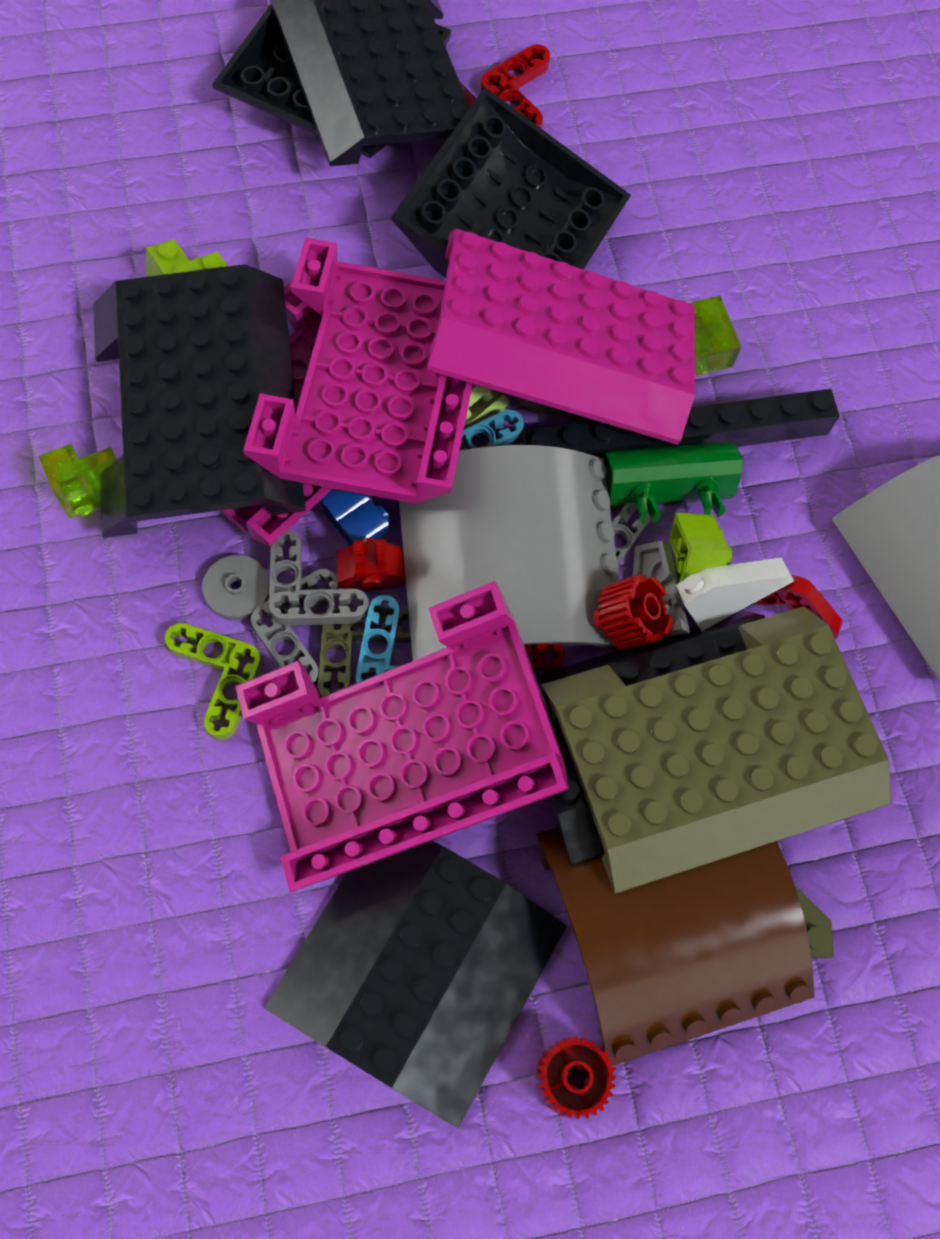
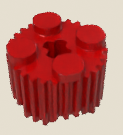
[593,574,674,651]
[535,1037,616,1119]

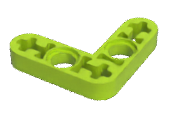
[165,623,262,741]

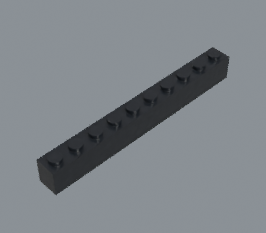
[519,389,840,465]

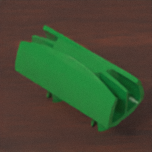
[605,442,743,524]

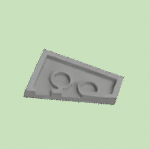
[632,541,690,638]

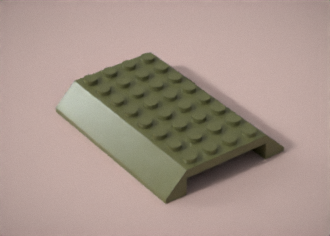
[540,606,891,894]

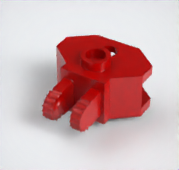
[336,538,406,591]

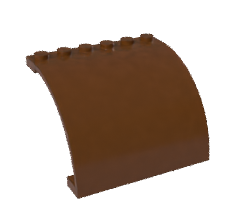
[536,827,815,1066]

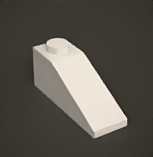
[676,558,794,631]

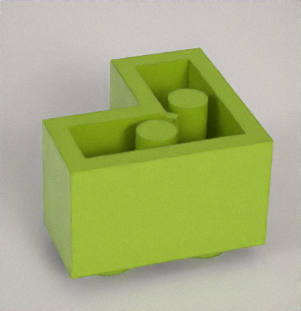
[146,239,228,277]
[668,513,732,605]

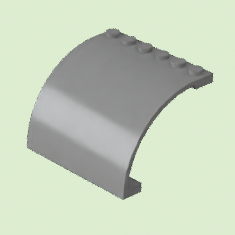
[399,445,619,661]
[831,454,940,681]

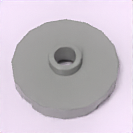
[202,555,270,621]

